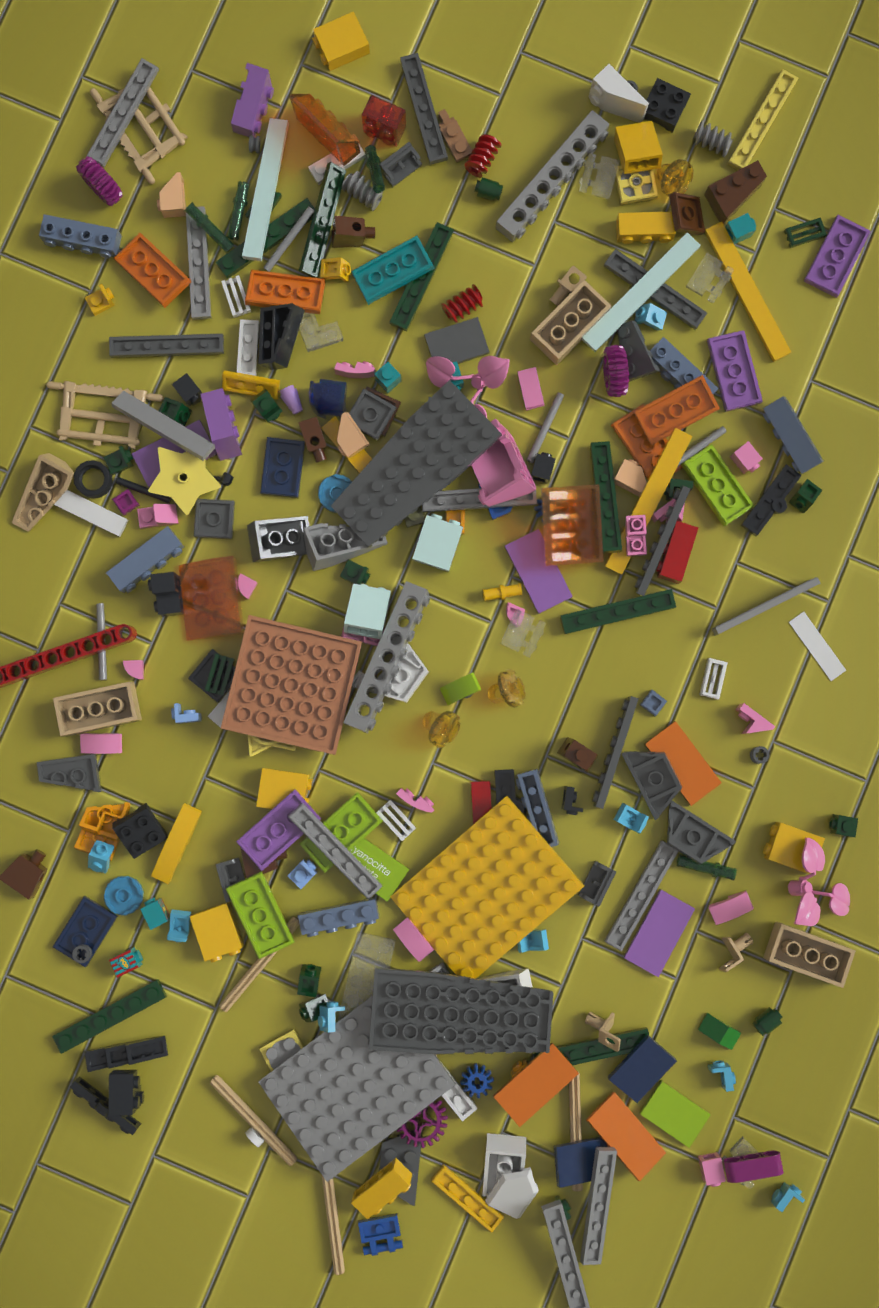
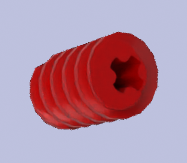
[465,134,502,178]
[441,284,483,323]

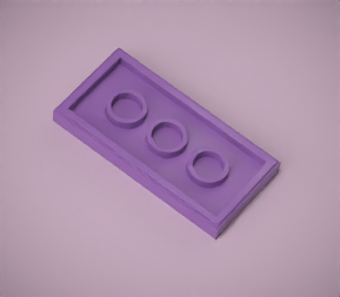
[804,215,871,298]
[707,330,763,412]
[131,420,217,488]
[504,529,573,614]
[236,789,321,871]
[624,889,695,977]

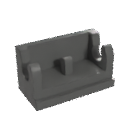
[380,142,422,187]
[216,857,245,902]
[578,861,616,907]

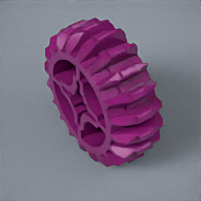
[76,156,123,206]
[603,345,629,397]
[397,1100,448,1148]

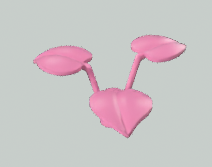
[426,356,509,418]
[788,838,850,926]

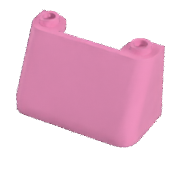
[472,418,536,507]

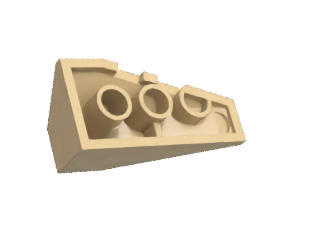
[12,453,74,532]

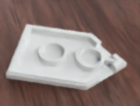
[485,1167,539,1219]

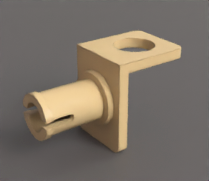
[549,266,587,306]
[718,933,753,972]
[585,1012,621,1052]

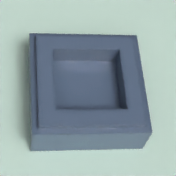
[640,690,667,716]

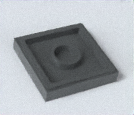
[349,389,397,441]
[194,499,235,539]

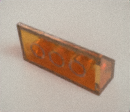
[289,94,361,166]

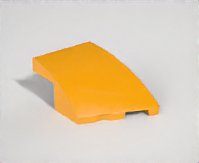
[74,802,131,861]

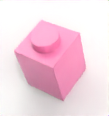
[730,441,763,474]
[698,1152,726,1187]

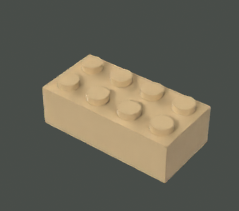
[530,280,611,365]
[53,682,142,736]
[763,921,856,988]

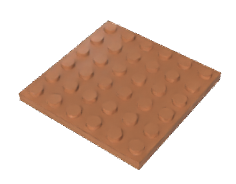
[221,615,362,755]

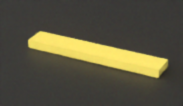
[727,69,798,170]

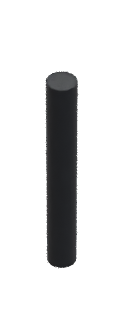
[116,477,172,504]

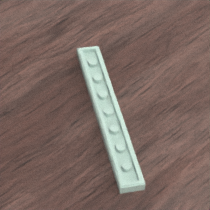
[242,118,289,261]
[582,232,701,352]

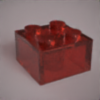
[362,95,406,147]

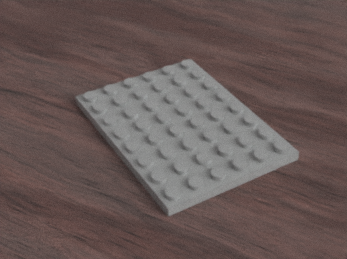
[258,996,456,1182]

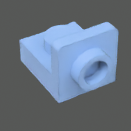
[171,703,202,724]
[288,859,317,889]

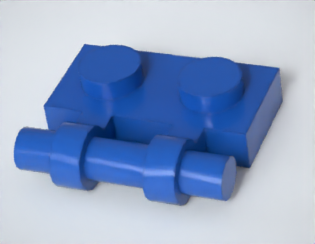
[358,1213,403,1256]

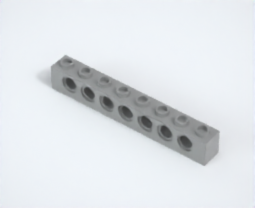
[496,110,609,242]
[343,581,431,734]

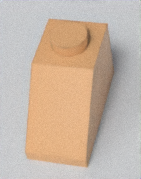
[157,172,186,218]
[337,412,370,457]
[614,459,647,497]

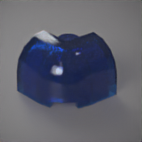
[308,379,347,419]

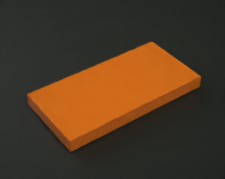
[113,233,191,308]
[245,270,326,314]
[634,375,720,446]
[611,404,683,480]
[644,721,722,806]
[493,1042,579,1127]
[586,1092,666,1181]

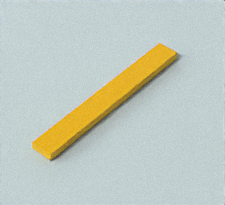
[705,221,791,362]
[605,428,693,574]

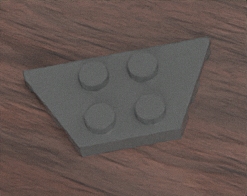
[622,751,682,820]
[667,801,736,865]
[379,1130,423,1206]

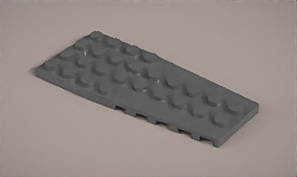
[331,380,502,547]
[369,967,553,1054]

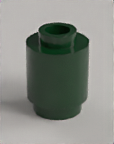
[475,177,503,201]
[752,1007,783,1036]

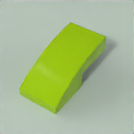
[440,672,481,705]

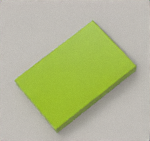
[639,1080,711,1148]

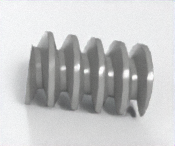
[693,120,735,157]
[341,171,384,211]

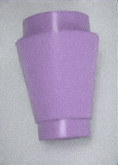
[279,385,303,415]

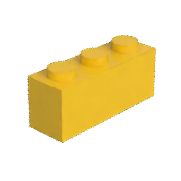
[616,212,676,244]
[351,1158,412,1219]

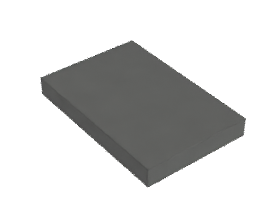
[424,317,490,364]

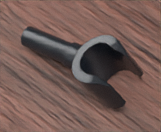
[213,472,234,486]

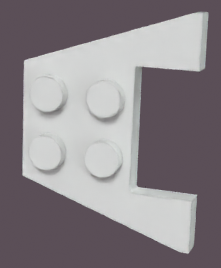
[352,636,429,703]

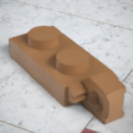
[438,109,472,163]

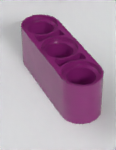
[724,1150,784,1183]

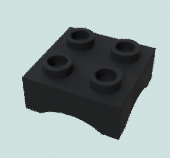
[644,78,691,133]
[112,803,167,859]

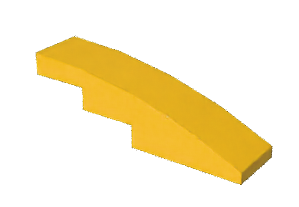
[151,803,202,884]

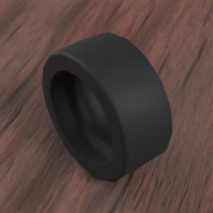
[74,460,113,498]

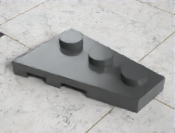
[617,320,660,382]
[36,754,101,792]

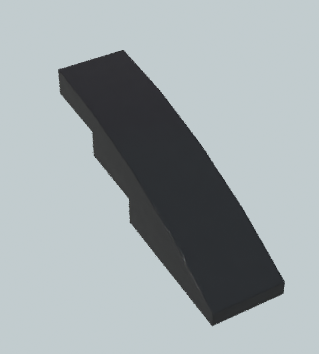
[84,1035,168,1072]

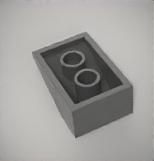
[247,516,309,562]

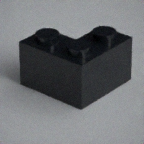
[148,572,184,617]
[109,1070,144,1116]

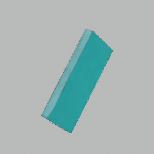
[351,236,435,305]

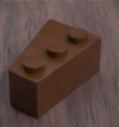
[704,160,767,224]

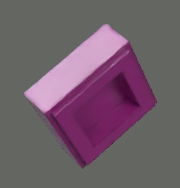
[112,489,140,516]

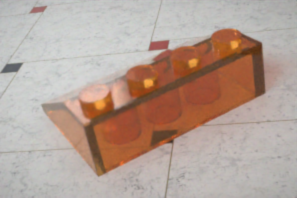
[541,484,604,566]
[179,556,244,641]

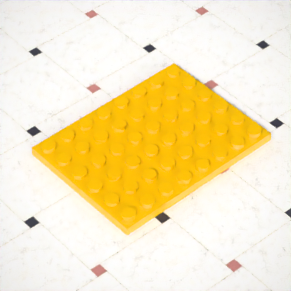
[390,796,585,978]

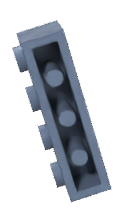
[39,214,122,258]
[650,337,719,395]
[763,396,824,474]
[106,526,185,593]
[516,768,559,847]
[298,897,379,937]

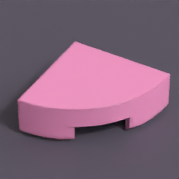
[238,573,258,599]
[506,602,525,627]
[123,660,144,680]

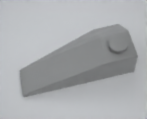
[303,523,388,571]

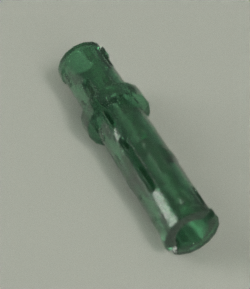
[365,145,385,193]
[227,181,250,241]
[184,202,234,253]
[676,854,737,881]

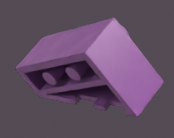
[231,63,274,138]
[201,388,242,461]

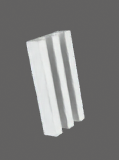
[221,275,251,318]
[699,658,728,700]
[376,799,416,841]

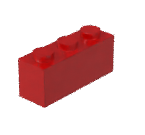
[656,521,699,584]

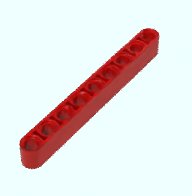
[0,624,137,688]

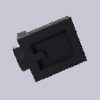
[561,786,583,815]

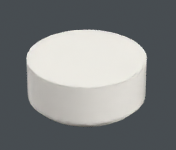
[245,1127,264,1147]

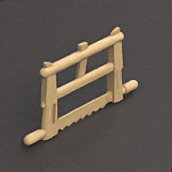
[90,87,188,185]
[46,381,164,449]

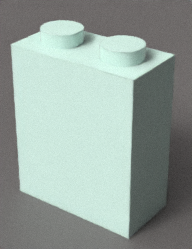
[412,514,463,572]
[344,584,391,639]

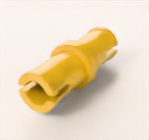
[482,583,522,601]

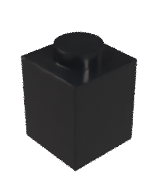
[172,373,202,406]
[531,452,556,484]

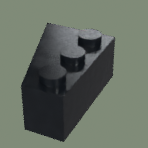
[258,303,305,370]

